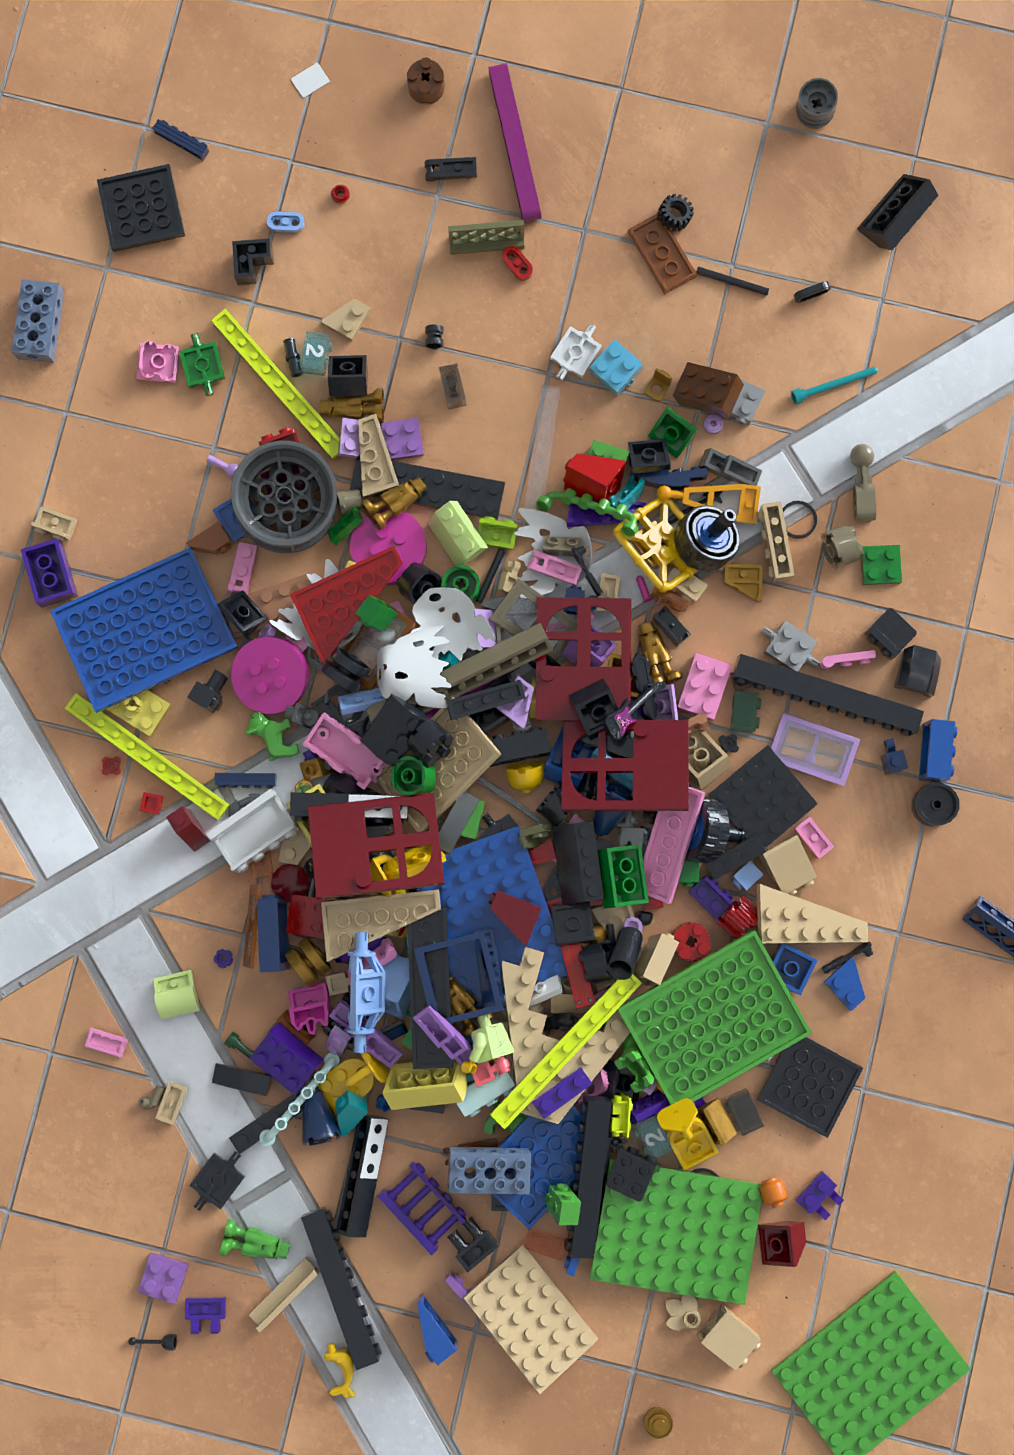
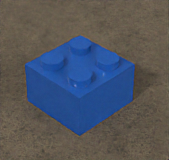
[771,943,818,995]

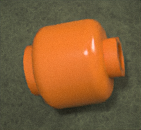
[759,1177,788,1208]

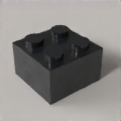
[328,355,368,397]

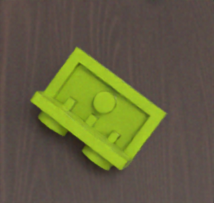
[478,516,517,550]

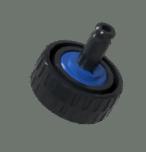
[674,505,740,572]
[685,798,745,863]

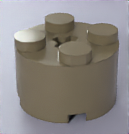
[821,525,863,569]

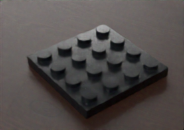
[97,164,185,252]
[709,745,818,847]
[757,1037,863,1138]

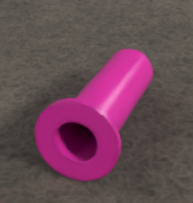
[636,575,653,603]

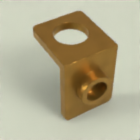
[644,368,672,402]
[299,757,334,780]

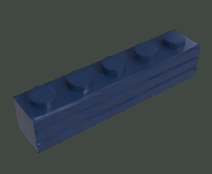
[152,119,209,161]
[215,773,277,788]

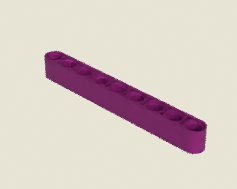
[488,63,542,222]

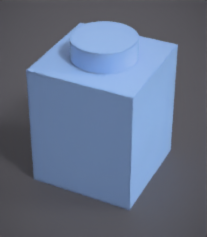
[731,861,763,891]

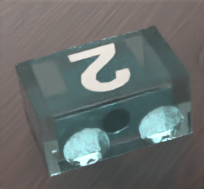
[301,331,333,376]
[633,1113,673,1159]

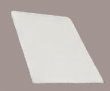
[291,62,330,97]

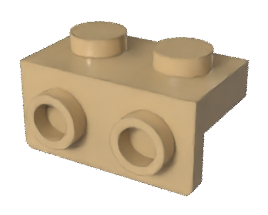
[30,506,78,542]

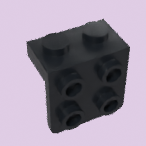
[864,608,917,660]
[606,1146,662,1202]

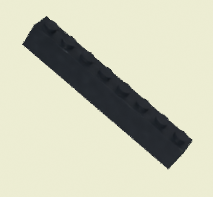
[564,1096,612,1258]
[301,1206,382,1371]

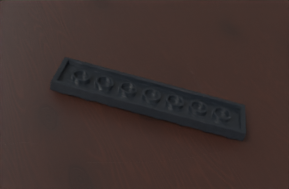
[350,455,505,520]
[407,907,453,1069]

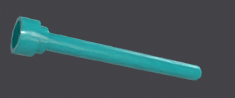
[791,367,878,405]

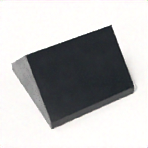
[217,590,268,638]

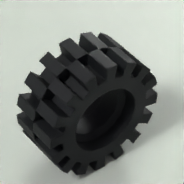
[657,194,694,231]

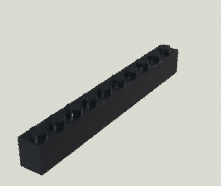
[731,654,924,736]

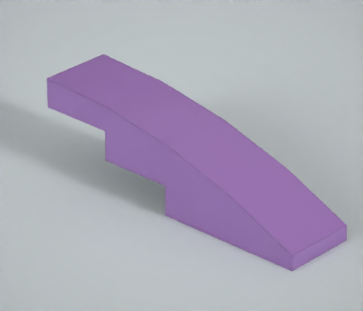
[329,999,403,1068]
[413,1006,477,1066]

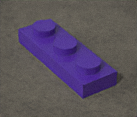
[532,1067,593,1119]

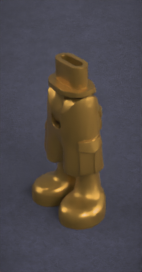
[320,388,384,423]
[360,477,427,531]
[638,621,683,684]
[450,976,493,1038]

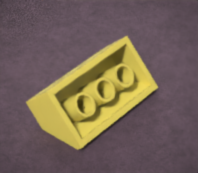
[382,1059,468,1110]

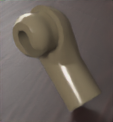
[138,1085,165,1109]

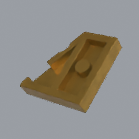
[724,564,763,602]

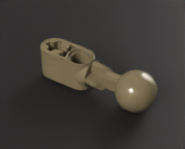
[850,444,876,521]

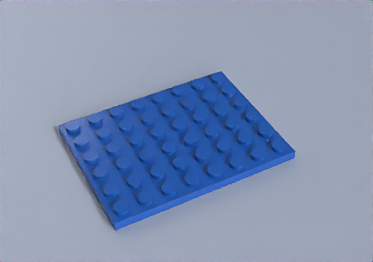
[50,547,238,713]
[417,826,567,1011]

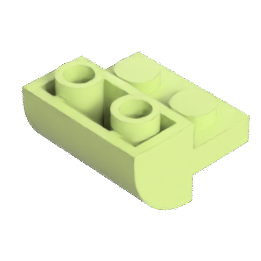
[153,970,200,1020]

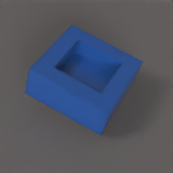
[564,1256,579,1276]

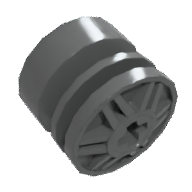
[796,78,838,128]

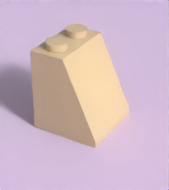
[758,835,817,895]
[697,1303,761,1371]

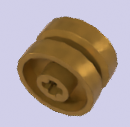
[285,937,333,987]

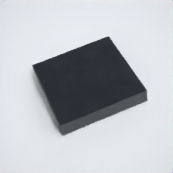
[551,902,595,946]

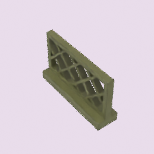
[448,220,525,255]

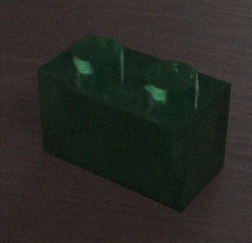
[730,691,761,733]

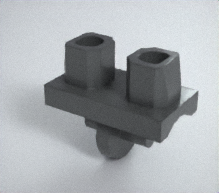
[285,703,320,729]

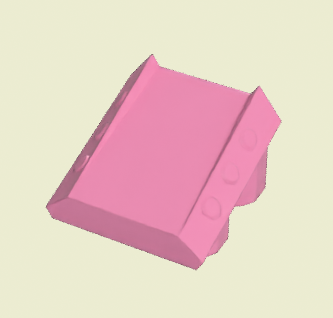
[135,341,179,383]

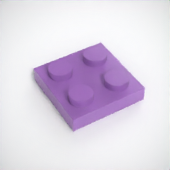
[381,418,424,461]
[138,1252,189,1304]

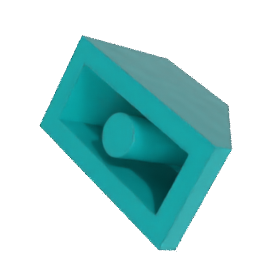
[335,1090,368,1137]

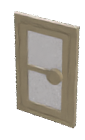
[489,578,577,661]

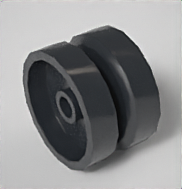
[321,646,371,693]
[912,783,959,827]

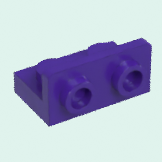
[688,876,733,920]
[630,1090,671,1124]

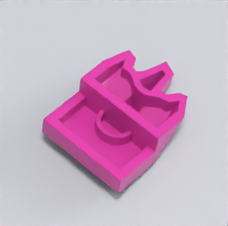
[288,983,331,1035]

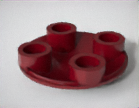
[271,864,310,902]

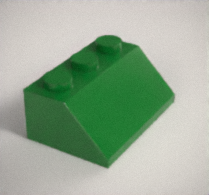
[597,844,649,909]

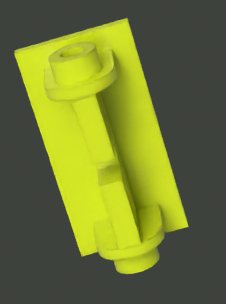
[610,1093,633,1138]

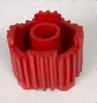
[716,895,758,939]
[672,922,711,962]

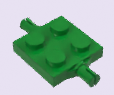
[179,333,225,396]

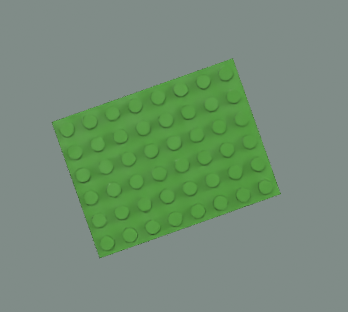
[617,929,812,1105]
[589,1158,763,1305]
[771,1271,971,1455]

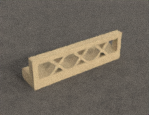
[249,1257,320,1333]

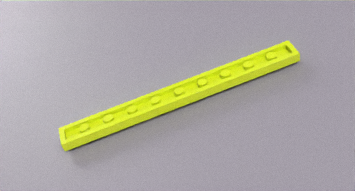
[211,309,340,460]
[65,693,230,821]
[490,974,642,1129]

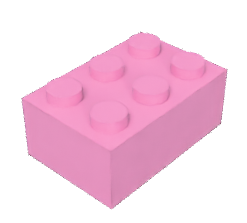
[677,653,732,722]

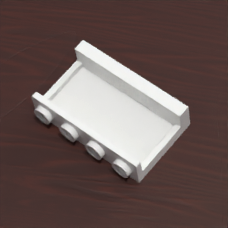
[207,789,299,873]

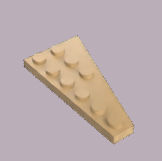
[756,884,868,944]
[321,890,441,962]

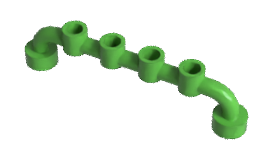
[536,488,638,537]

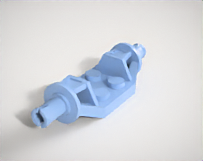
[346,932,385,1053]

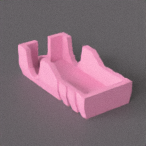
[302,712,388,790]

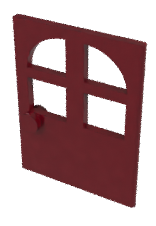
[535,597,632,721]
[561,720,689,811]
[308,792,445,900]

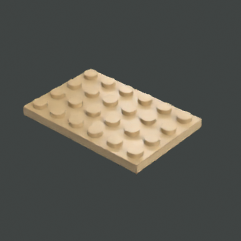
[376,697,501,832]
[462,1245,598,1395]

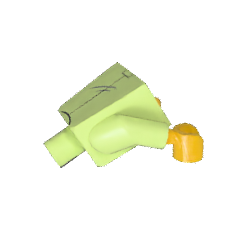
[461,1014,514,1073]

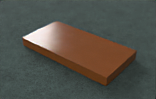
[628,214,697,294]

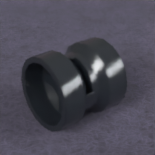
[425,324,444,349]

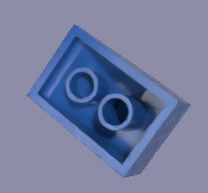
[543,725,594,790]
[417,1293,458,1366]

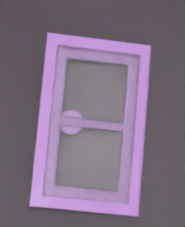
[771,713,861,786]

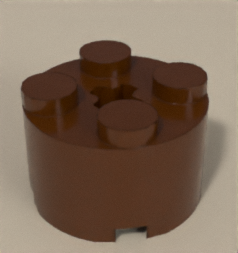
[407,57,445,104]

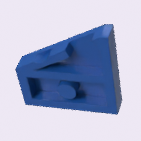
[824,957,865,1011]

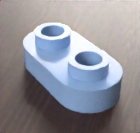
[267,212,305,233]

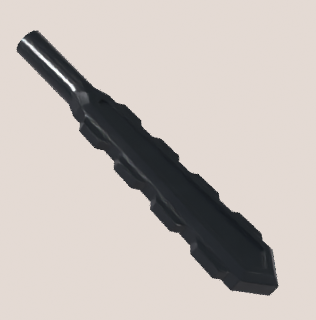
[630,653,658,720]

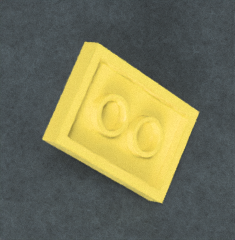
[106,690,171,737]

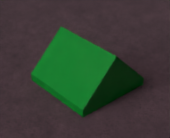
[648,407,697,458]

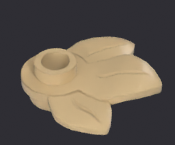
[665,1295,701,1331]

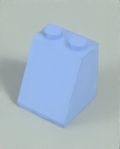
[383,953,410,1020]

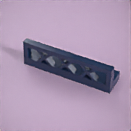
[963,896,1014,957]

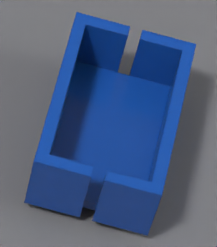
[918,719,957,783]

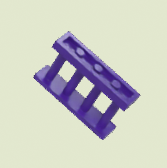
[377,1161,467,1256]

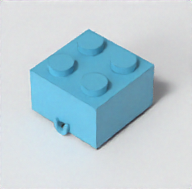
[589,339,643,397]

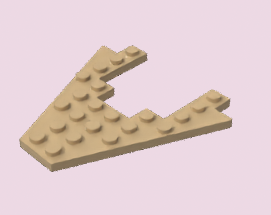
[501,947,635,1124]

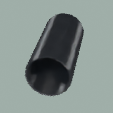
[608,926,643,980]

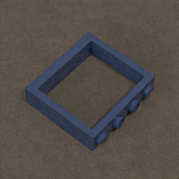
[257,895,290,972]
[414,931,507,1023]

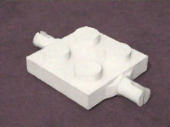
[550,323,602,380]

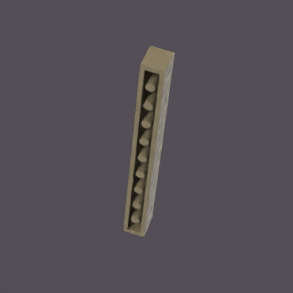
[366,623,553,723]

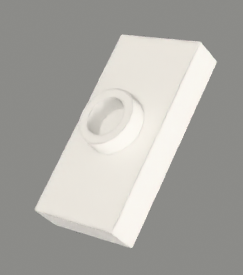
[529,975,562,1007]

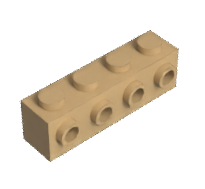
[757,501,795,583]

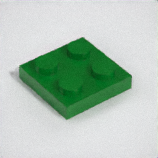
[861,545,902,585]

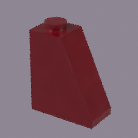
[166,806,211,852]
[488,890,542,945]

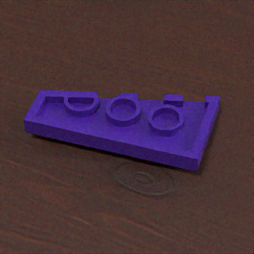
[567,501,646,527]

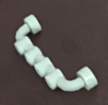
[259,1052,340,1146]

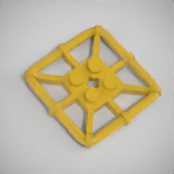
[613,498,698,593]

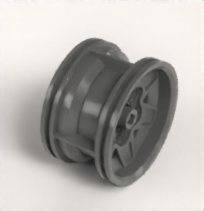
[231,441,337,553]

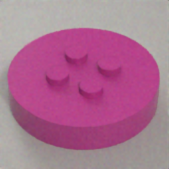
[350,508,427,585]
[231,636,309,714]

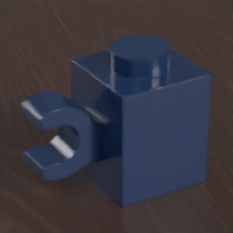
[563,586,598,615]
[880,738,908,775]

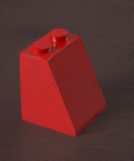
[563,454,626,503]

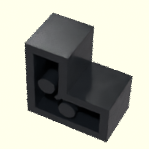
[232,238,274,285]

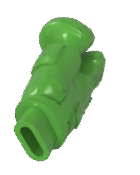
[219,1219,290,1259]

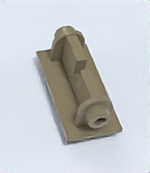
[542,536,581,556]

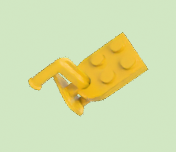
[370,846,446,897]
[317,1052,389,1114]
[656,1081,719,1171]

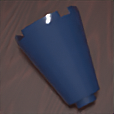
[592,780,633,836]
[302,1089,341,1146]

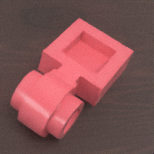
[472,1056,510,1087]

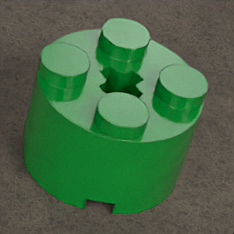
[442,565,480,603]
[390,756,436,796]

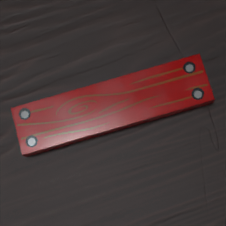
[561,943,595,1009]

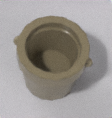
[337,489,362,515]

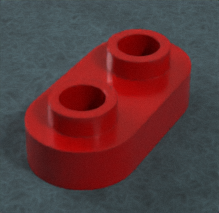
[502,246,533,281]

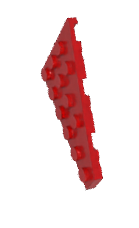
[290,545,403,663]

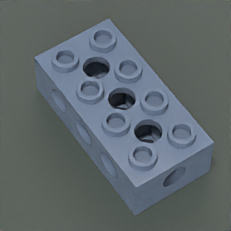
[12,279,64,363]
[448,1147,531,1194]

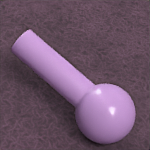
[206,455,239,478]

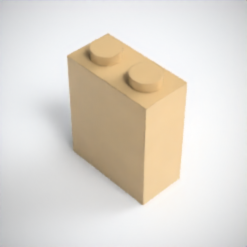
[633,932,679,987]

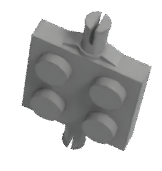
[761,620,820,671]

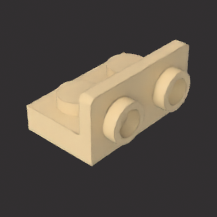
[667,566,708,605]

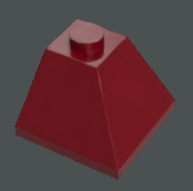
[758,1221,806,1267]

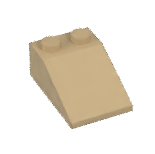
[689,730,731,789]

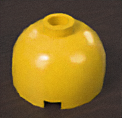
[506,761,544,793]

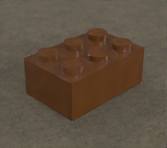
[673,362,744,418]

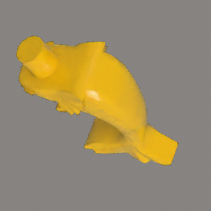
[324,1343,355,1398]

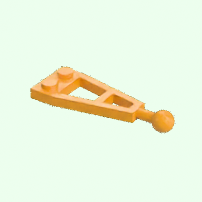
[657,484,761,525]

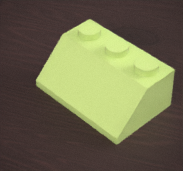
[427,501,488,566]

